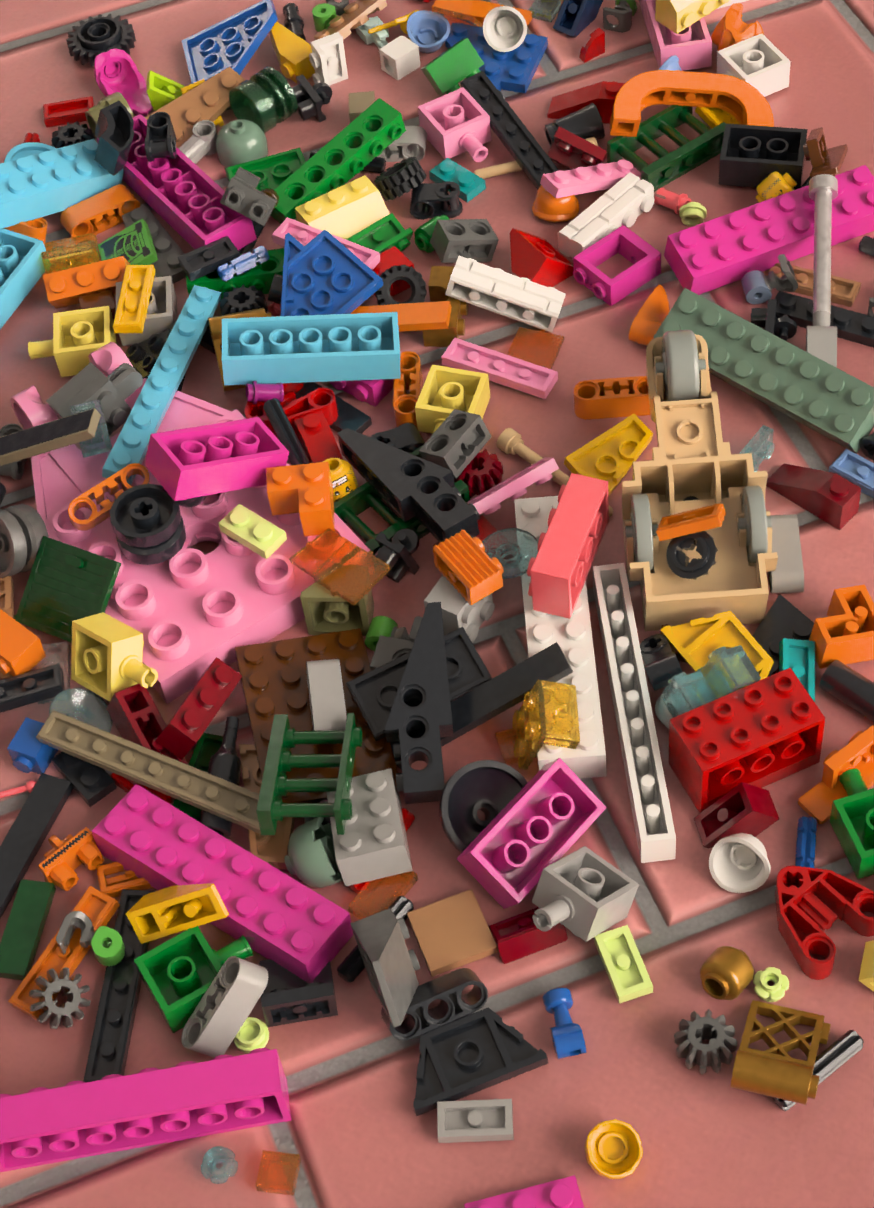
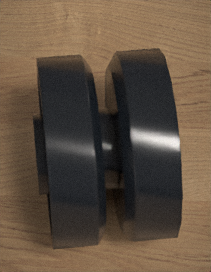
[110,484,186,565]

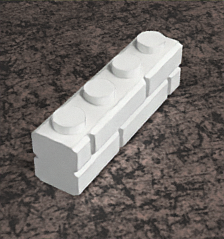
[557,172,654,259]
[445,256,566,333]

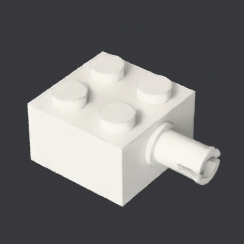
[716,33,791,97]

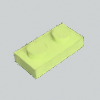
[218,504,287,559]
[594,925,653,1004]

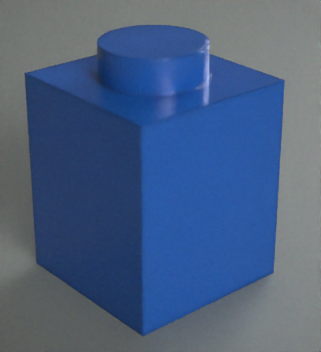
[7,717,58,775]

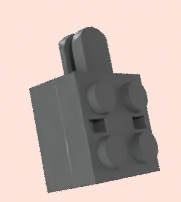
[46,362,143,450]

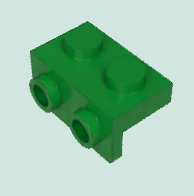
[348,213,413,254]

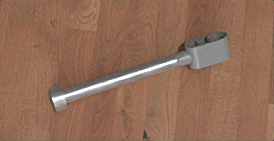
[806,174,838,368]

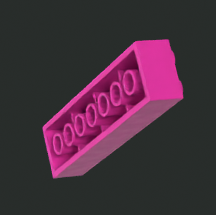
[96,114,257,250]
[664,165,874,295]
[92,784,353,983]
[0,1048,291,1172]

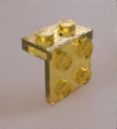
[41,233,101,274]
[512,680,580,770]

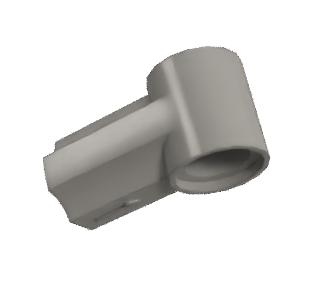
[178,120,217,164]

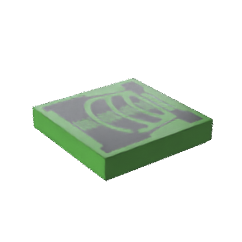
[98,218,158,265]

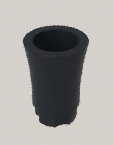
[544,102,605,148]

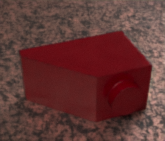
[694,782,780,848]

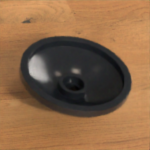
[439,760,528,853]

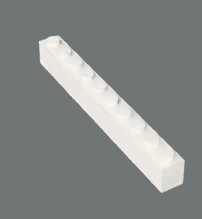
[593,563,676,863]

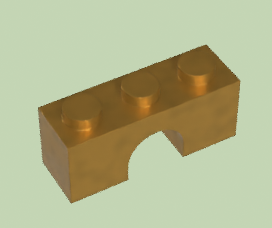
[422,266,468,347]

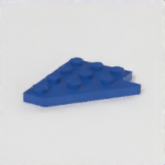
[182,0,278,84]
[445,23,548,93]
[280,229,383,316]

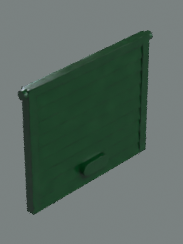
[14,536,121,643]

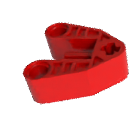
[244,382,338,439]
[775,865,874,980]

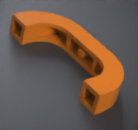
[610,70,774,137]

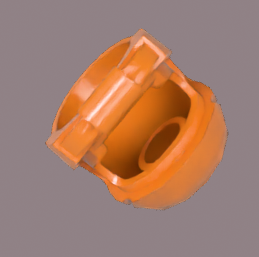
[711,3,764,51]

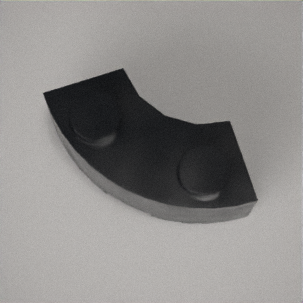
[94,101,134,176]

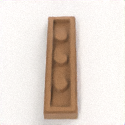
[763,263,861,307]

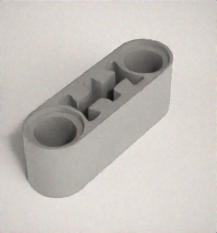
[377,126,427,162]
[768,514,804,593]
[306,659,347,745]
[181,956,268,1058]

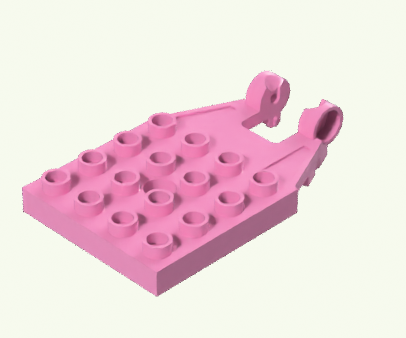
[10,342,375,704]

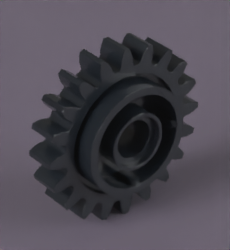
[66,14,136,67]

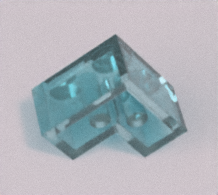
[660,645,761,718]

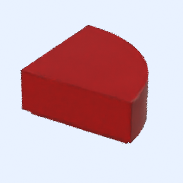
[579,27,605,63]

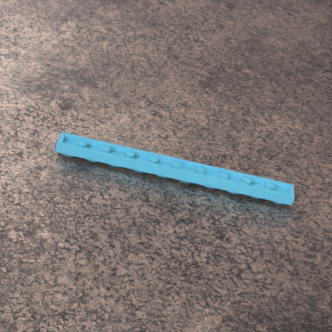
[102,285,221,485]

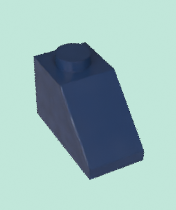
[553,0,603,37]

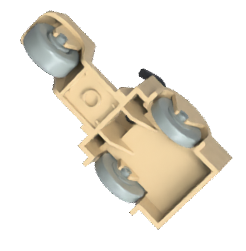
[622,330,778,631]

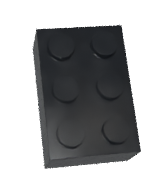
[719,124,808,190]

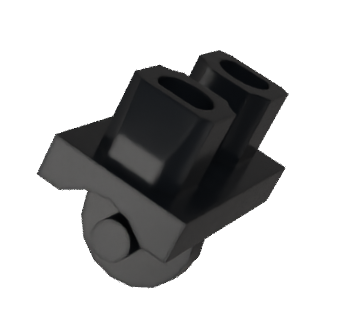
[286,74,332,123]
[751,299,797,341]
[372,529,420,583]

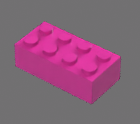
[145,417,289,501]
[456,758,607,909]

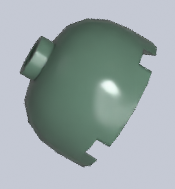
[216,119,268,168]
[284,817,343,888]

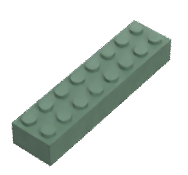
[654,288,874,454]

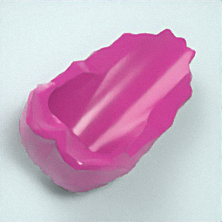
[94,48,152,116]

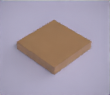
[407,889,498,977]

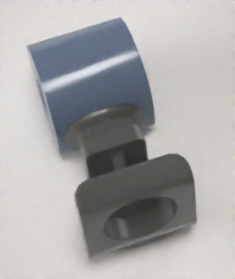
[741,254,798,305]

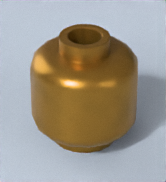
[700,946,754,1001]

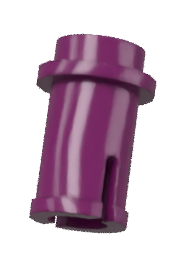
[246,381,284,404]

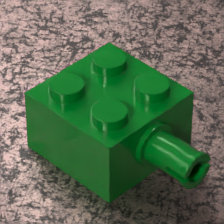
[830,768,874,879]
[134,926,254,1033]

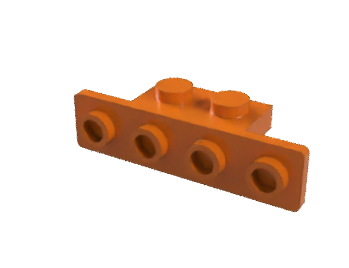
[798,724,874,824]

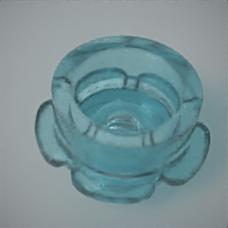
[201,1146,238,1184]

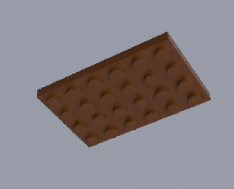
[235,628,398,803]

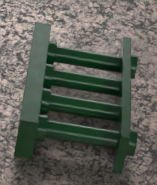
[607,105,726,192]
[334,445,470,569]
[256,713,362,835]

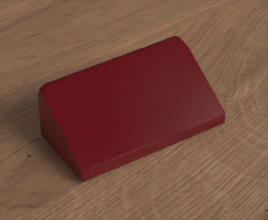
[488,907,568,964]

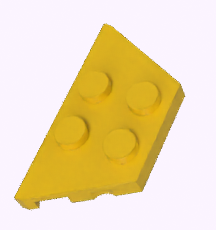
[661,611,774,698]

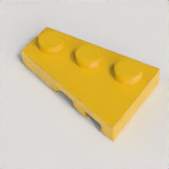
[564,414,653,495]

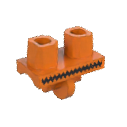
[38,827,104,891]

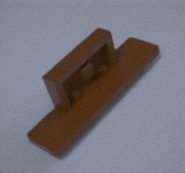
[803,127,848,178]

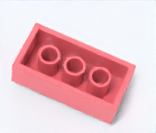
[527,473,609,619]

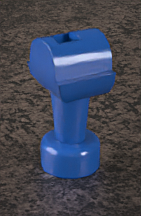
[542,988,586,1059]

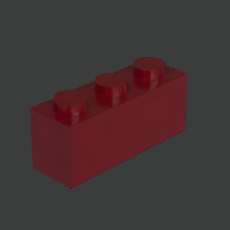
[155,657,242,760]

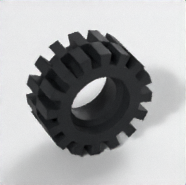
[374,157,426,201]
[375,265,427,305]

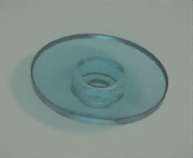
[482,528,539,579]
[49,688,113,733]

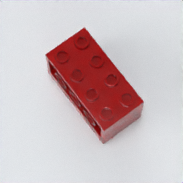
[668,668,826,813]

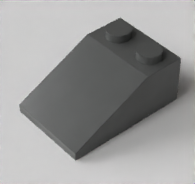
[350,908,420,1028]

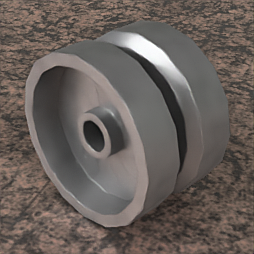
[0,504,49,578]

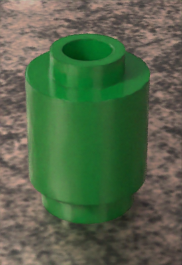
[414,215,450,253]

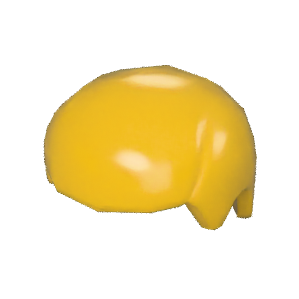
[584,1119,643,1179]

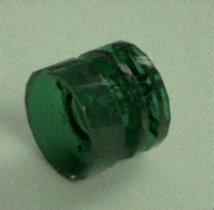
[229,66,298,134]

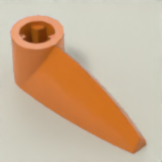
[629,284,669,346]

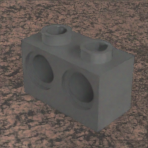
[430,219,499,263]
[419,409,492,479]

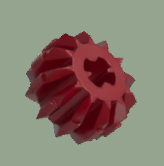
[454,449,504,498]

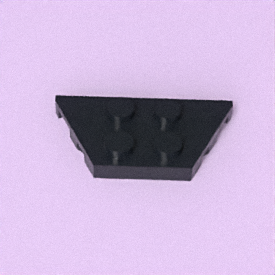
[413,1007,548,1116]

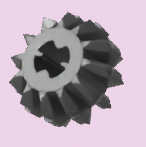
[29,967,91,1029]
[674,1009,738,1075]

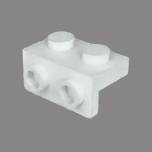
[309,32,348,86]

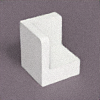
[379,36,420,80]

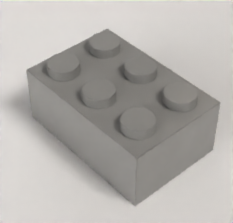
[327,768,413,887]

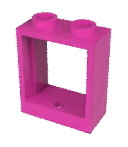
[573,225,661,306]

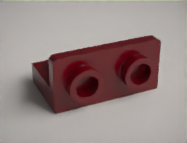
[547,126,607,169]

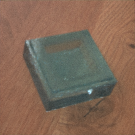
[528,0,561,22]

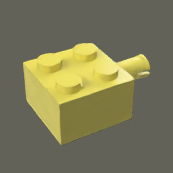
[28,306,116,377]
[415,364,490,435]
[71,612,158,702]

